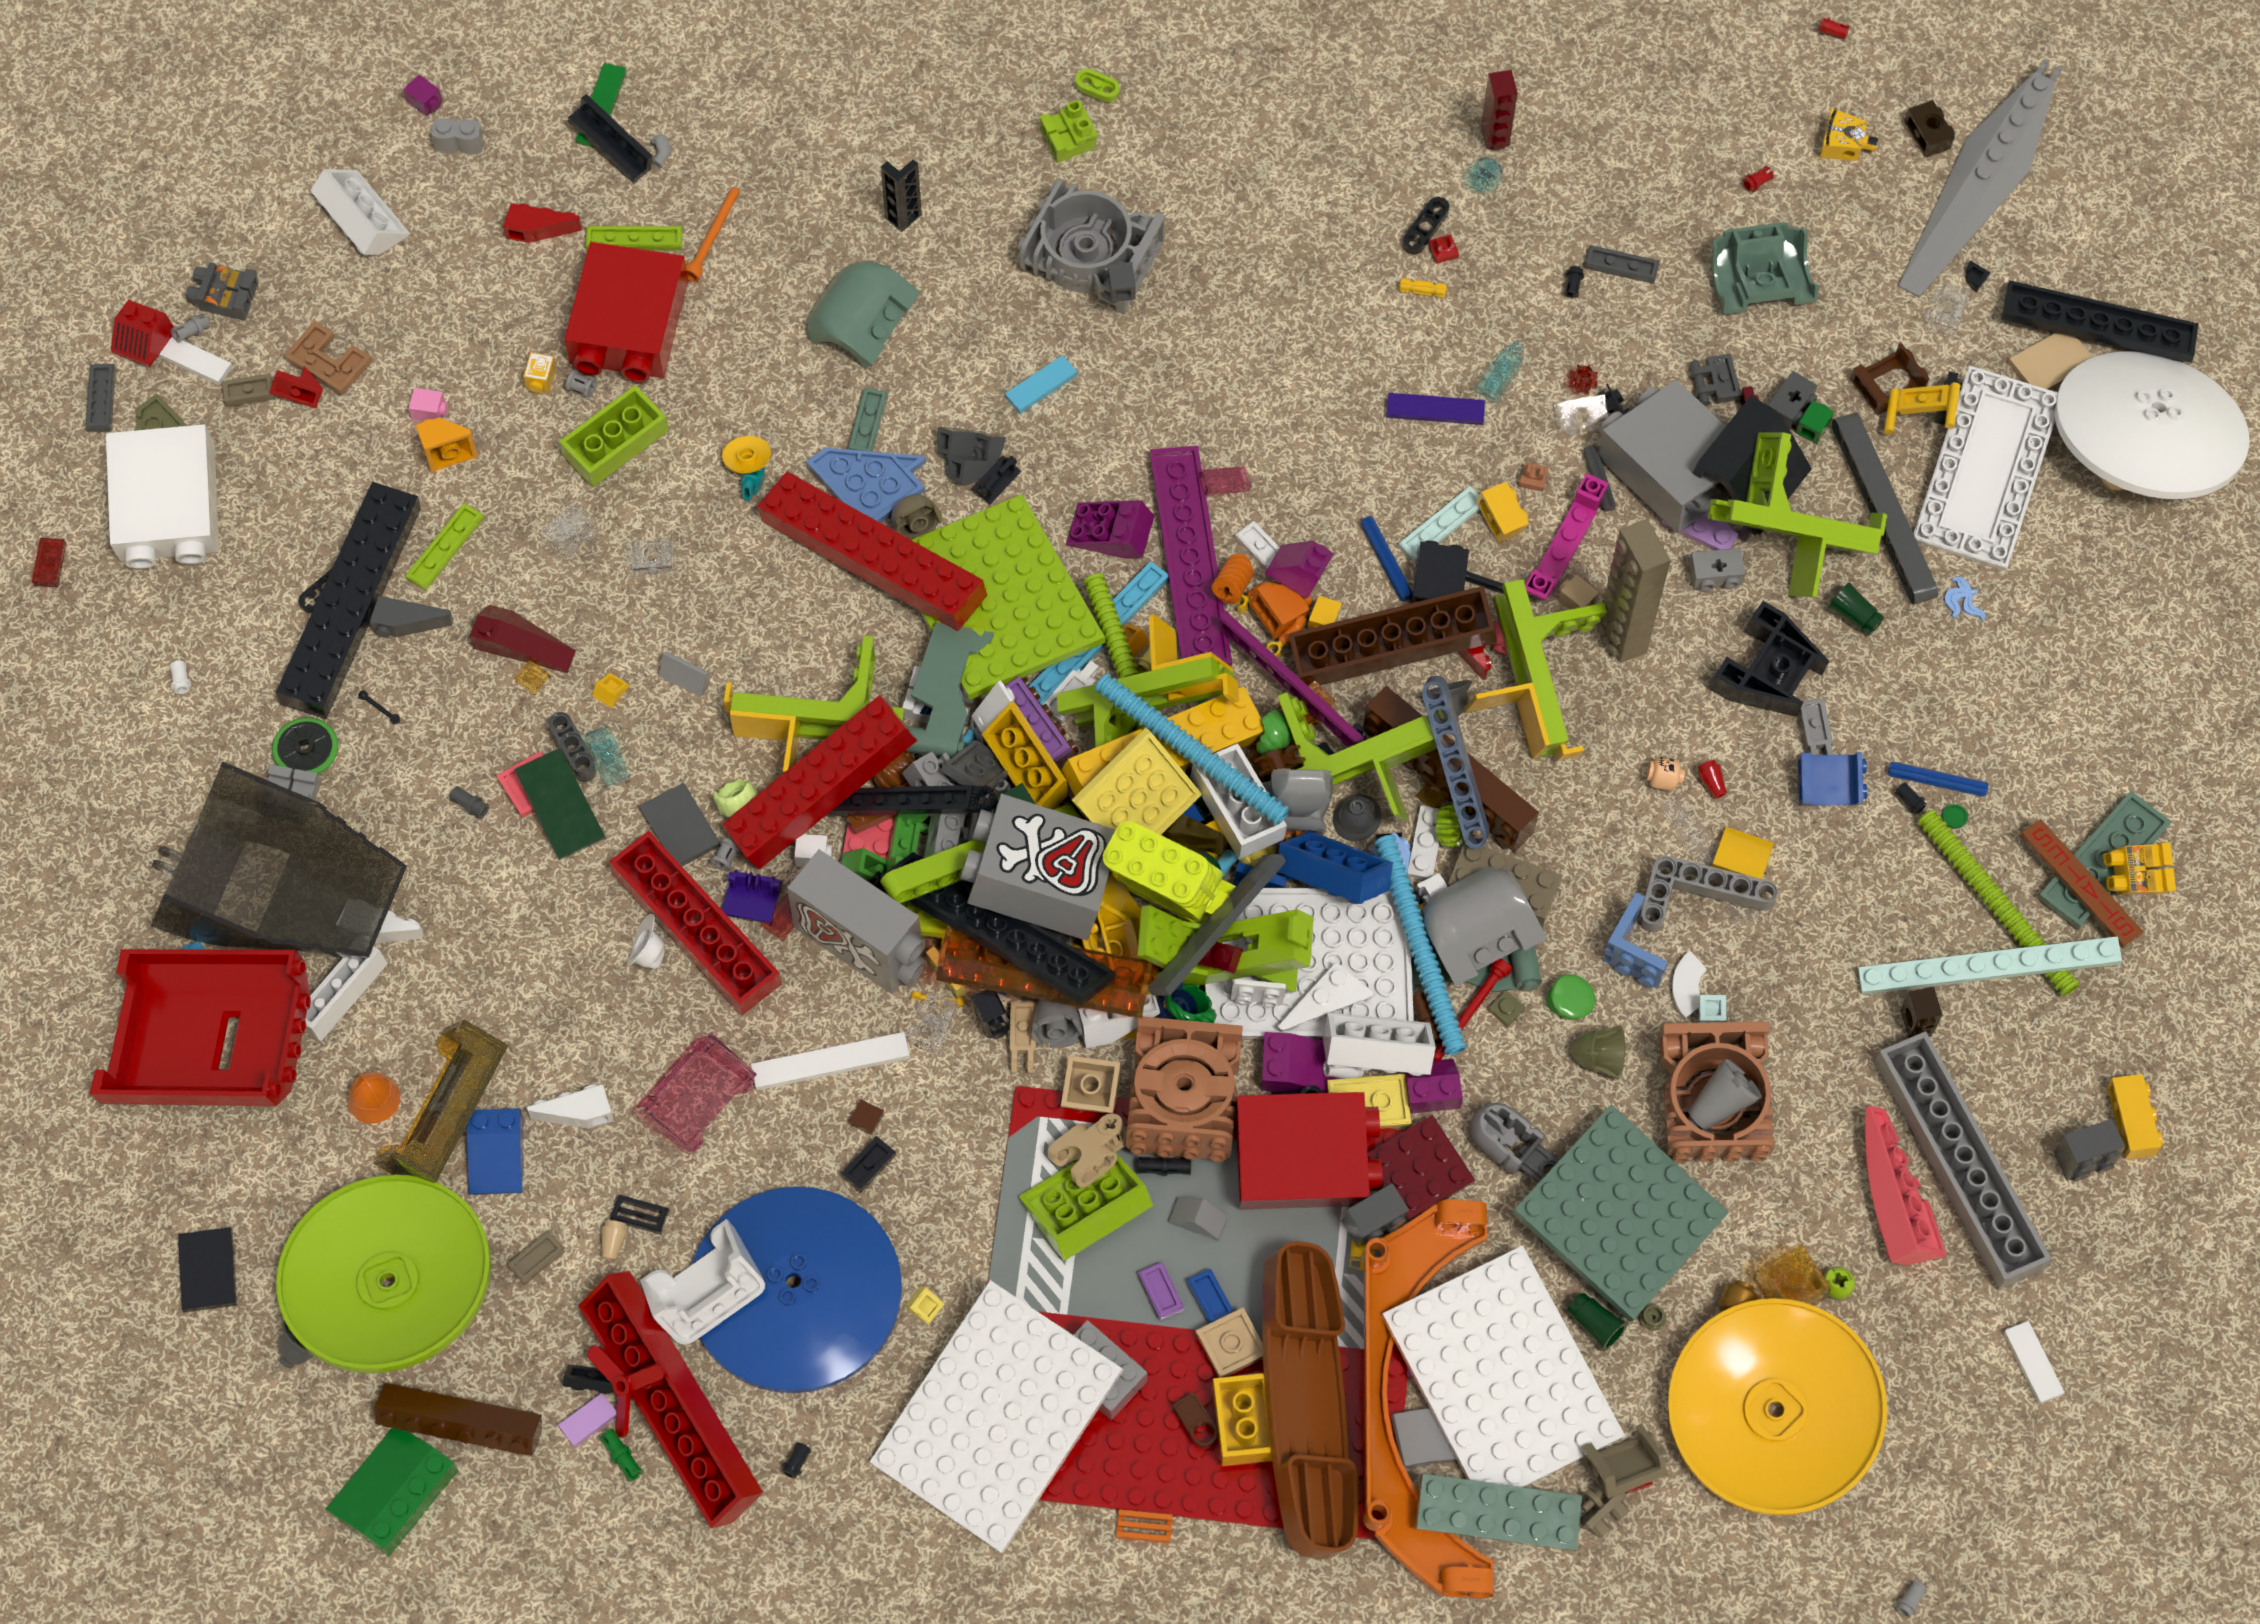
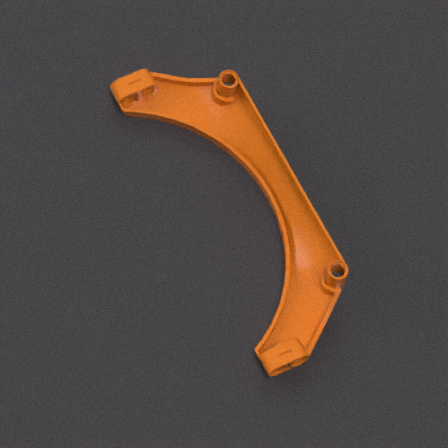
[1362,1200,1494,1598]

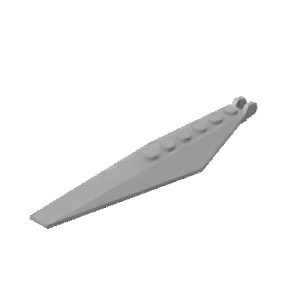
[1898,59,2063,297]

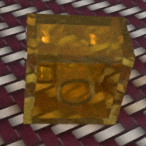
[1753,1244,1831,1306]

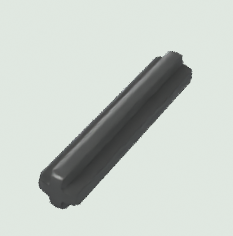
[1584,445,1616,512]

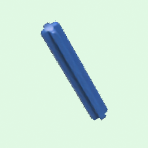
[1361,516,1412,601]
[1888,761,1988,797]

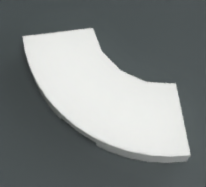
[1672,951,1707,1021]

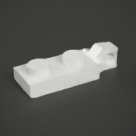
[1043,661,1099,724]

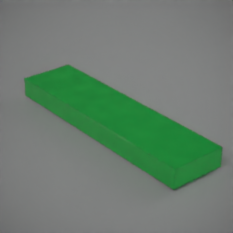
[576,63,627,148]

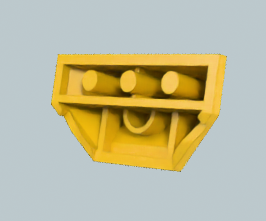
[1082,901,1145,1004]

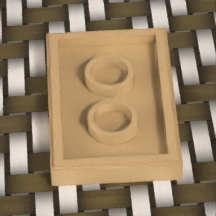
[2008,332,2093,390]

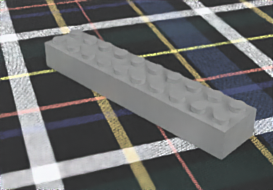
[1875,1031,2052,1290]

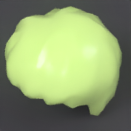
[713,779,758,818]

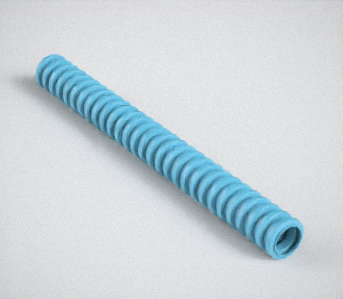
[1095,673,1289,826]
[1374,835,1467,1055]

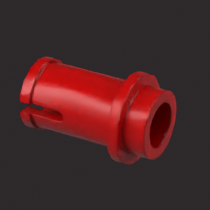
[1818,17,1850,40]
[1743,166,1774,192]

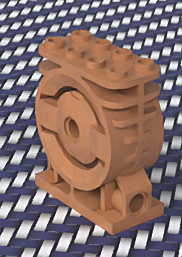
[1126,1016,1243,1162]
[1657,1021,1775,1163]

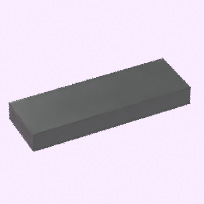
[1584,245,1660,284]

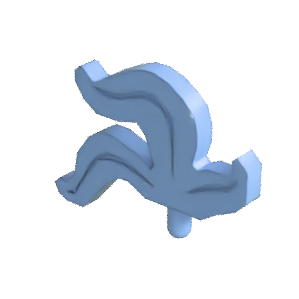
[1944,577,1986,621]

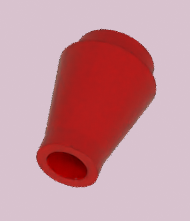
[1697,760,1728,799]

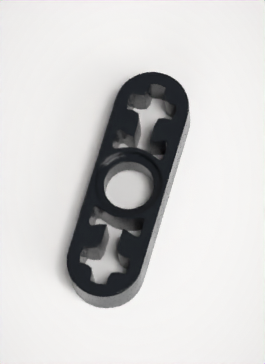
[1403,197,1450,255]

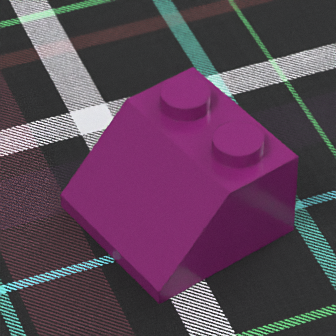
[1265,541,1334,599]
[1403,1059,1463,1114]

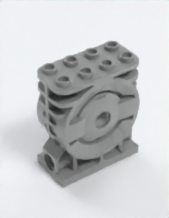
[1018,179,1165,315]

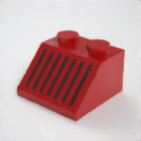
[111,299,174,367]

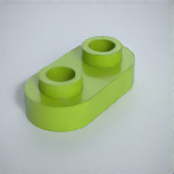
[1075,69,1120,102]

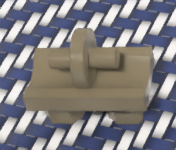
[1579,1488,1629,1537]

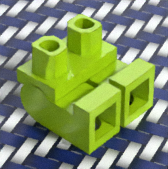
[1040,100,1098,164]

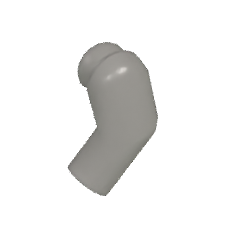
[652,134,672,169]

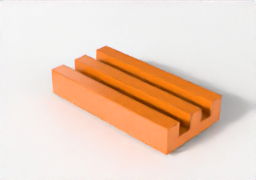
[1116,1510,1173,1544]

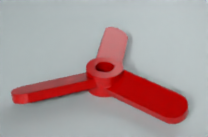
[587,1346,666,1438]

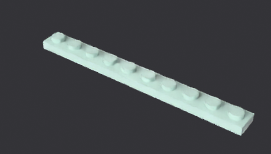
[1858,937,2122,994]

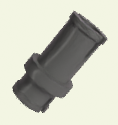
[449,786,489,819]

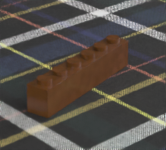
[375,1383,542,1456]

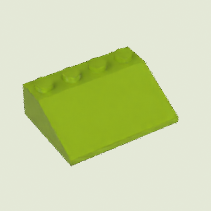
[1019,1152,1153,1261]

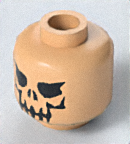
[1646,756,1685,791]

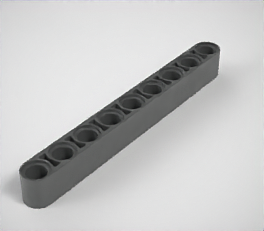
[1832,412,1938,605]

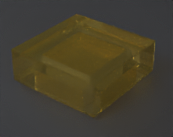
[514,660,550,695]

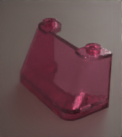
[633,1032,757,1153]

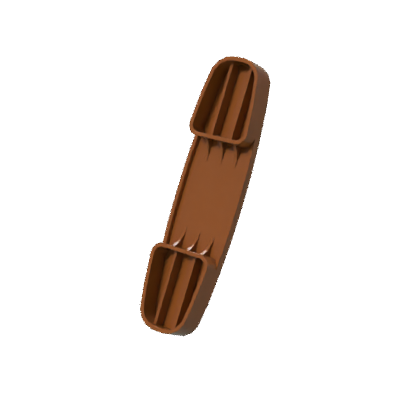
[1262,1241,1359,1559]

